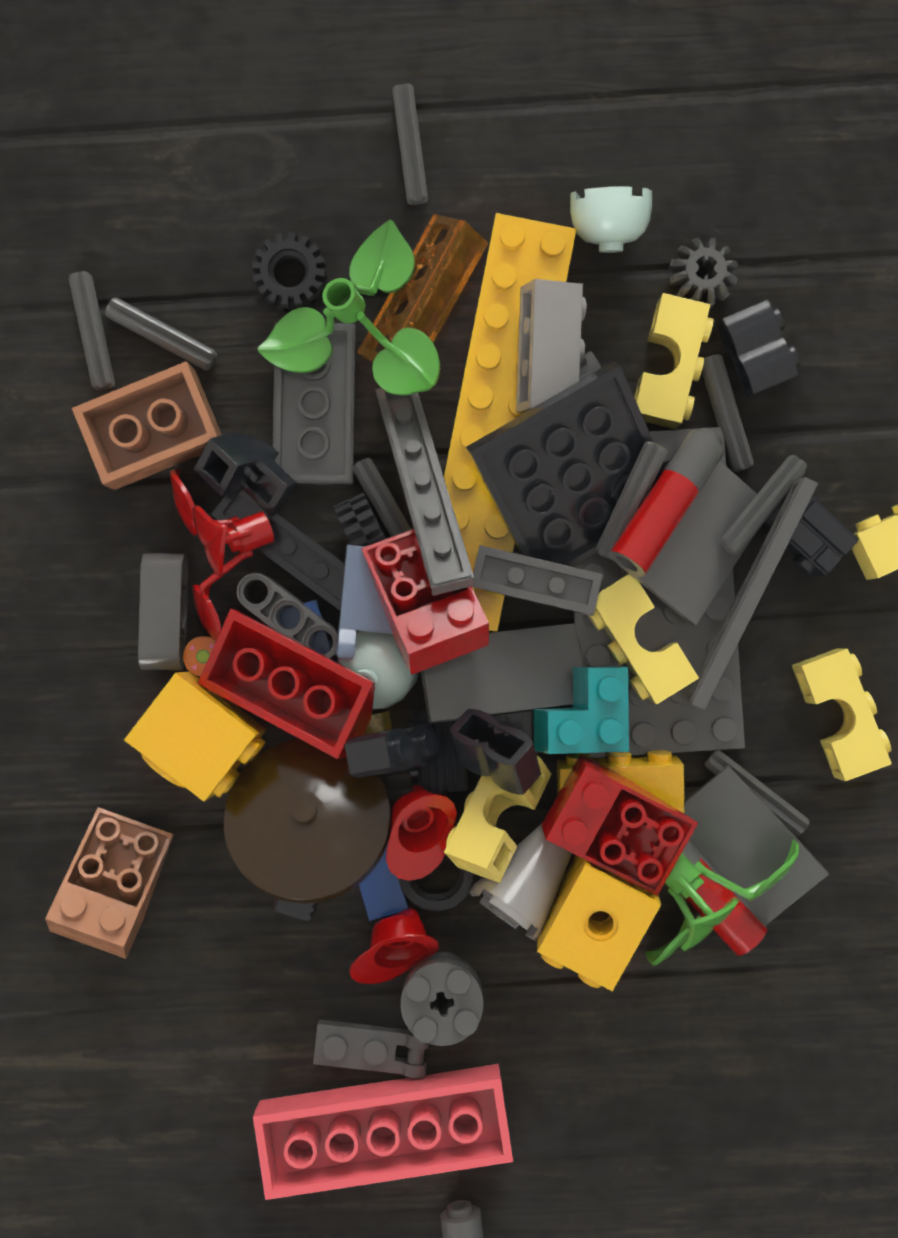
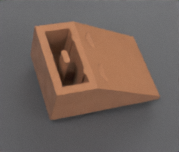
[45,807,173,959]

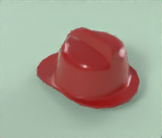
[386,785,457,881]
[349,908,439,984]

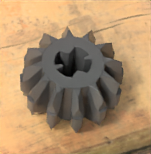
[668,238,738,308]

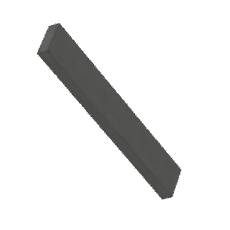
[376,388,475,595]
[686,477,818,710]

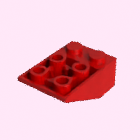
[361,529,489,675]
[542,754,698,896]

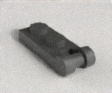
[313,1019,429,1078]

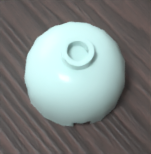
[570,187,652,253]
[337,631,419,709]

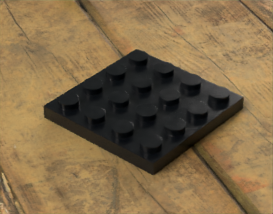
[465,361,665,567]

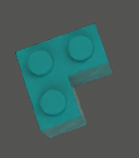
[534,666,629,754]

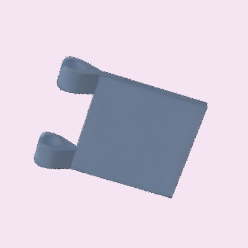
[336,545,406,664]

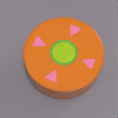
[183,636,215,676]

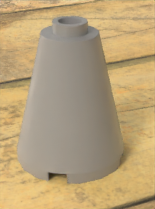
[469,823,572,940]

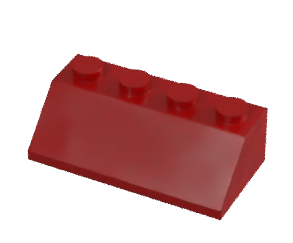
[197,609,376,759]

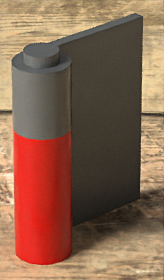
[609,428,757,625]
[682,765,829,956]

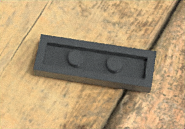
[472,545,603,616]

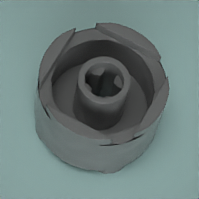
[401,952,483,1046]

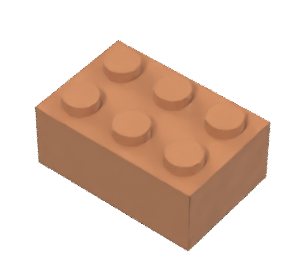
[72,361,222,490]

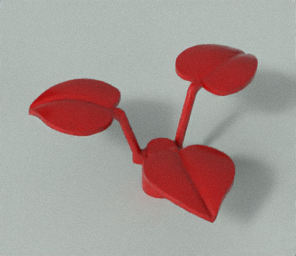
[170,469,274,642]

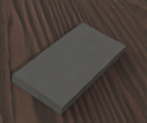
[273,322,356,485]
[421,623,584,724]

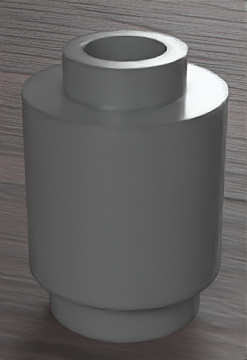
[440,1200,484,1238]

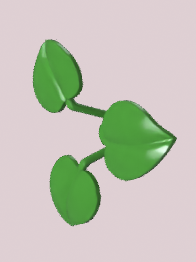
[258,220,440,396]
[645,839,799,966]

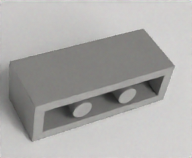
[516,279,587,413]

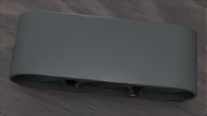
[138,553,188,671]
[237,573,338,659]

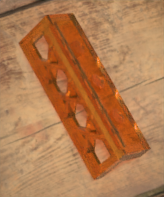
[357,214,488,362]

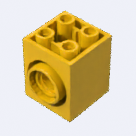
[124,671,267,802]
[537,855,661,991]

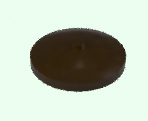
[224,739,391,904]

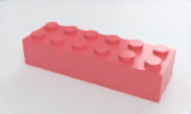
[253,1064,513,1200]

